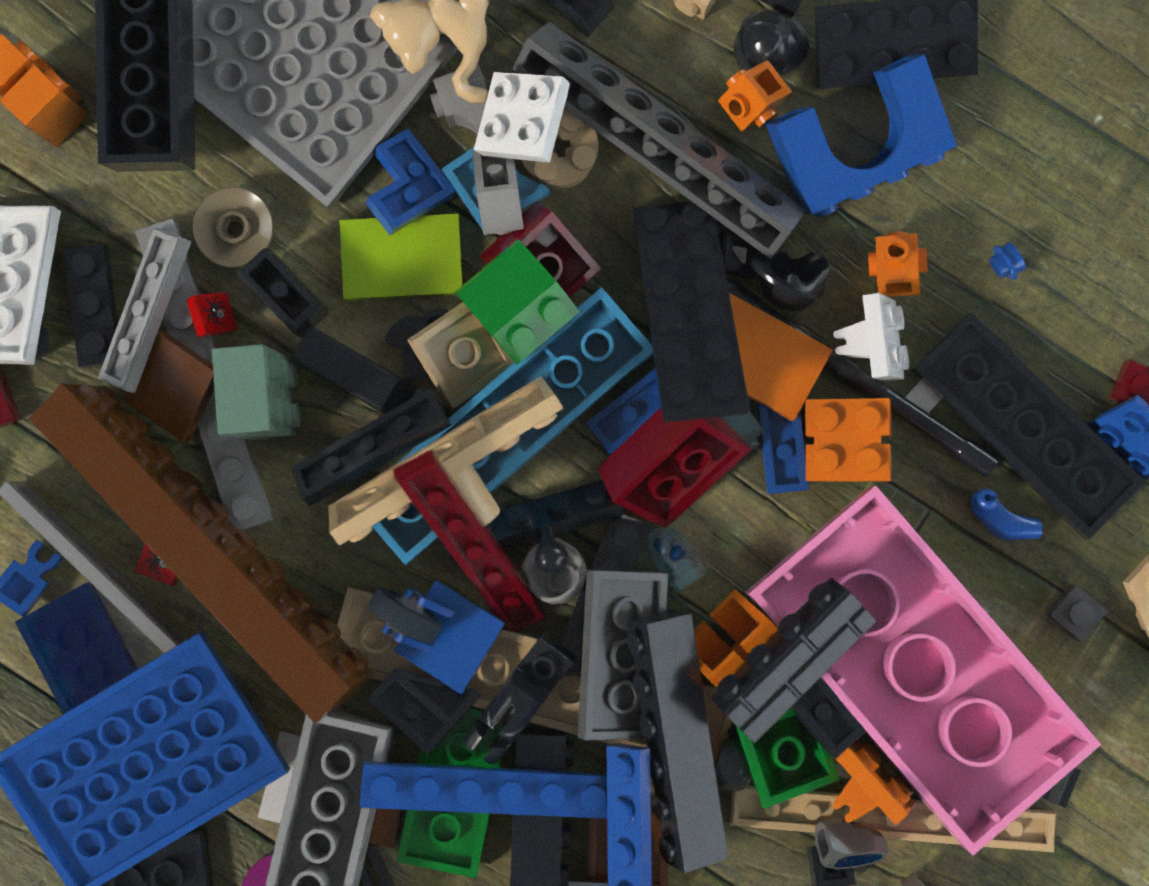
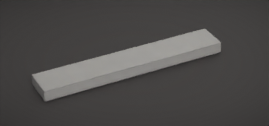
[0,481,188,653]

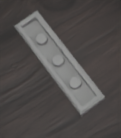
[98,227,192,393]

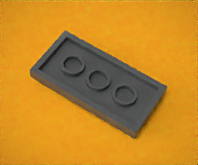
[578,570,668,740]

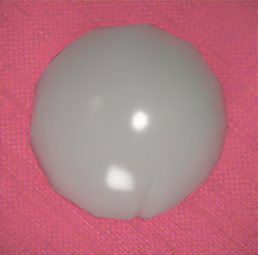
[522,538,587,605]

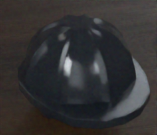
[733,10,810,76]
[751,250,830,311]

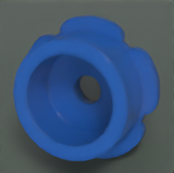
[989,242,1026,280]

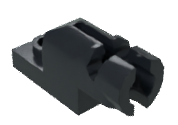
[464,632,576,764]

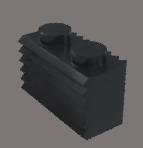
[238,248,328,338]

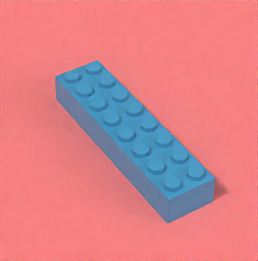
[372,287,653,565]

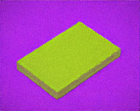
[339,213,463,301]

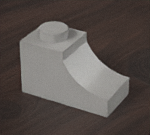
[430,64,488,134]

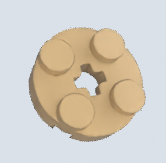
[521,108,599,189]

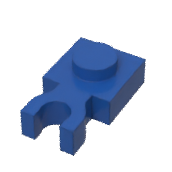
[0,540,65,617]

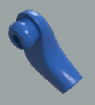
[970,489,1042,540]

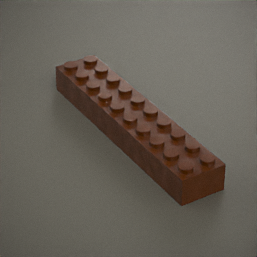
[29,383,375,723]

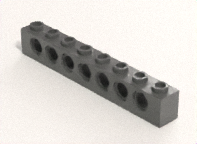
[512,21,807,259]

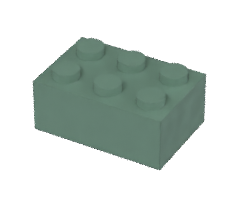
[212,344,301,441]

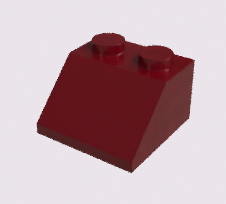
[479,201,601,298]

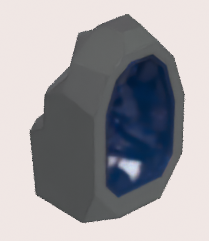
[815,817,889,870]

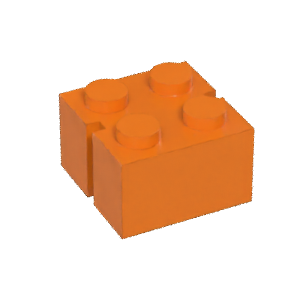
[0,34,89,147]
[805,398,892,482]
[694,589,778,688]

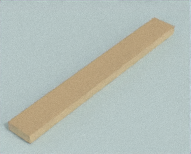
[728,784,1057,853]

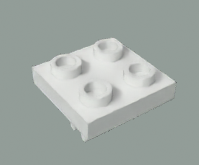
[474,72,570,163]
[833,293,909,381]

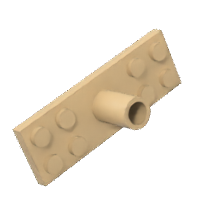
[328,376,563,546]

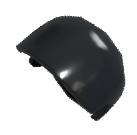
[715,729,753,792]

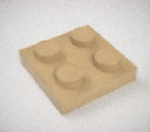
[407,302,514,409]

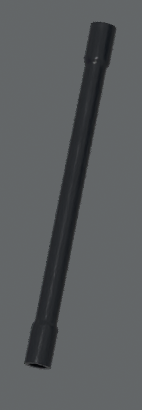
[728,279,999,477]

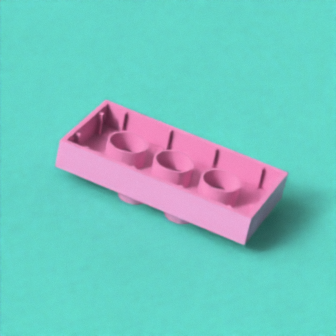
[745,485,1101,855]

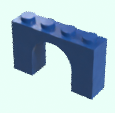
[765,54,957,217]

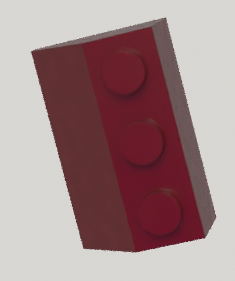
[597,407,751,529]

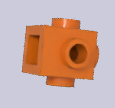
[718,60,792,132]
[868,231,928,297]

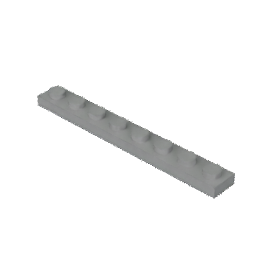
[135,218,274,530]

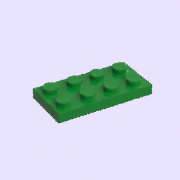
[396,707,503,878]

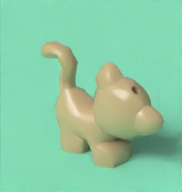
[370,0,489,104]

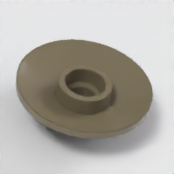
[192,187,273,267]

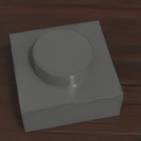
[1045,584,1107,642]

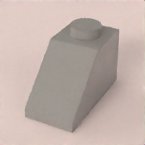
[472,150,524,235]

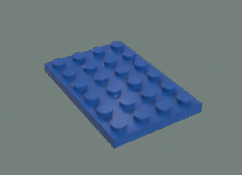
[0,630,290,886]

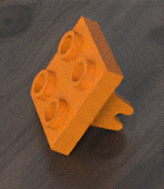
[833,739,915,825]

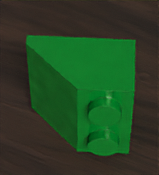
[455,239,580,365]
[736,708,840,808]

